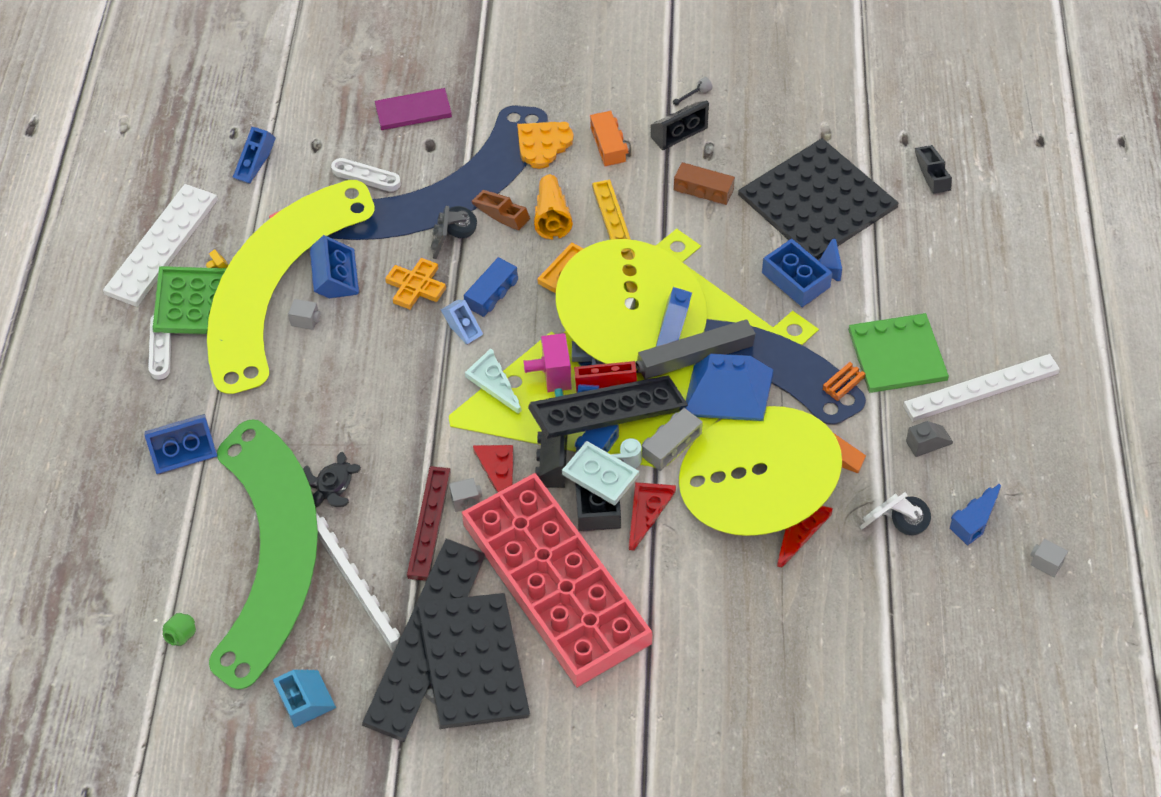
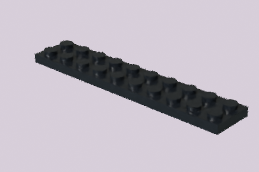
[362,538,485,742]

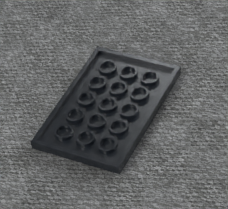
[417,593,530,729]

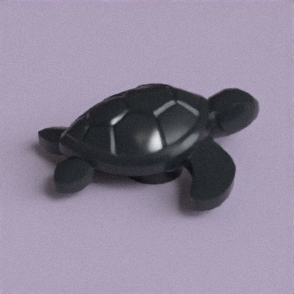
[303,452,361,507]

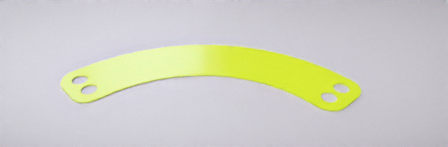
[207,180,375,394]

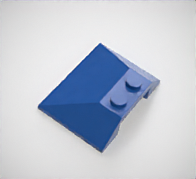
[685,354,774,421]

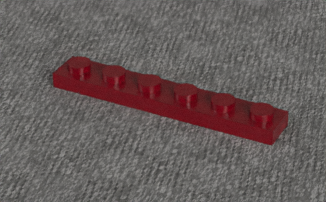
[407,466,451,581]

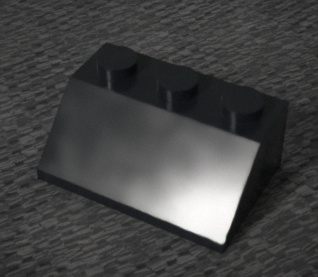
[650,100,709,150]
[535,431,568,488]

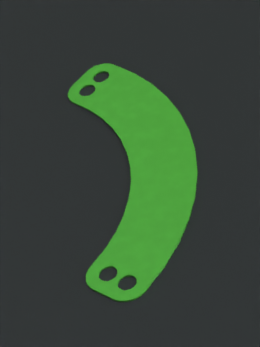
[209,419,318,689]

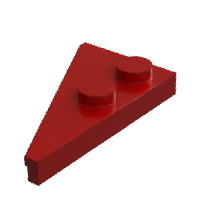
[473,445,513,492]
[629,482,676,551]
[777,506,833,568]

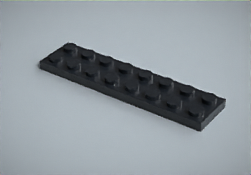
[528,375,688,439]

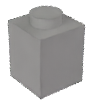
[288,299,321,330]
[1030,539,1068,578]

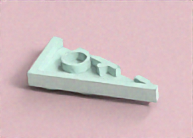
[465,348,522,414]

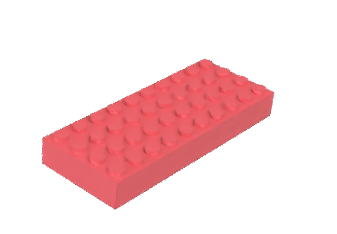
[462,473,652,688]

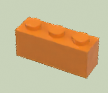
[590,111,628,166]

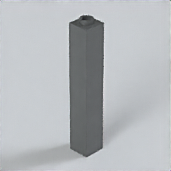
[635,319,756,379]

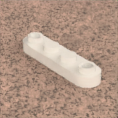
[331,158,401,191]
[148,315,171,380]

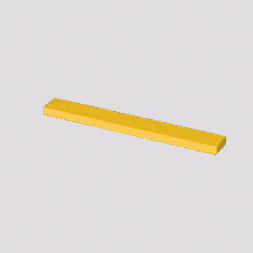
[592,179,637,293]

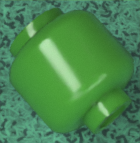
[162,613,196,646]

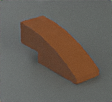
[471,190,531,230]

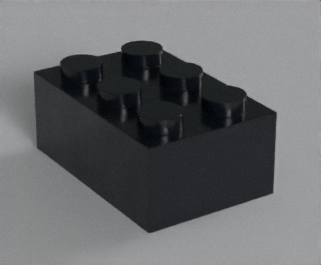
[575,483,621,531]

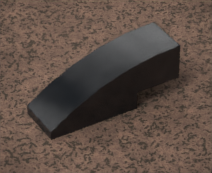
[915,145,952,194]

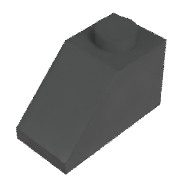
[906,421,953,457]

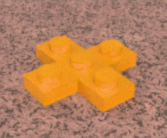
[385,258,446,310]

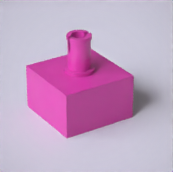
[523,333,572,392]

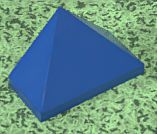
[819,239,842,281]

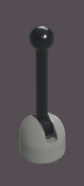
[673,77,713,106]

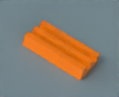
[822,362,865,401]

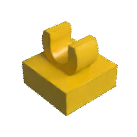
[206,249,229,268]

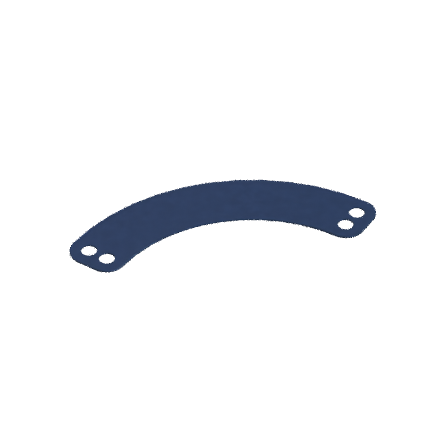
[327,105,548,240]
[578,319,866,424]

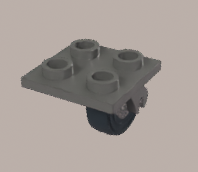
[431,206,477,259]

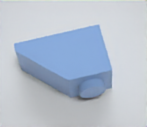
[441,300,483,344]

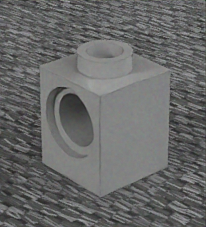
[449,478,482,512]

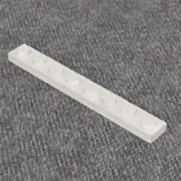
[903,354,1060,422]
[316,512,401,653]

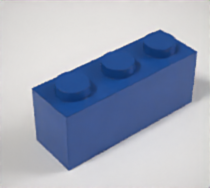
[464,257,518,317]

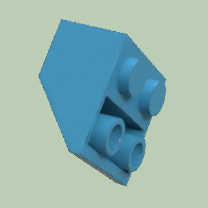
[273,669,336,728]

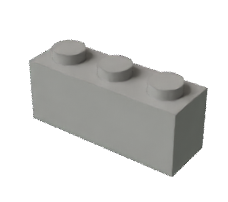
[642,408,703,471]

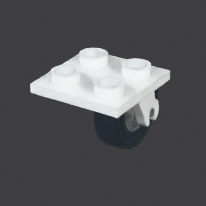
[859,492,931,536]

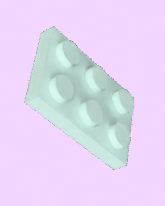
[562,441,639,505]

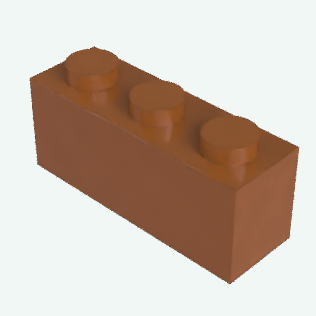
[674,162,735,205]

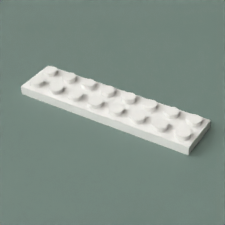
[103,184,218,307]

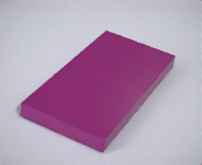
[375,88,452,130]

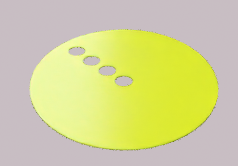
[555,239,707,371]
[679,406,842,536]

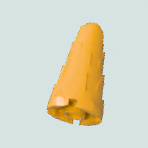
[534,174,573,240]

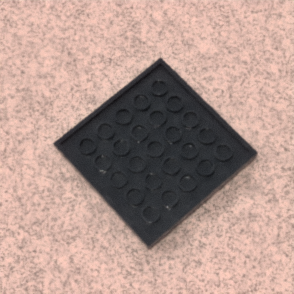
[738,138,899,260]

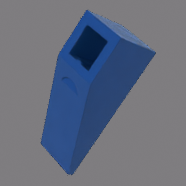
[950,484,1001,546]

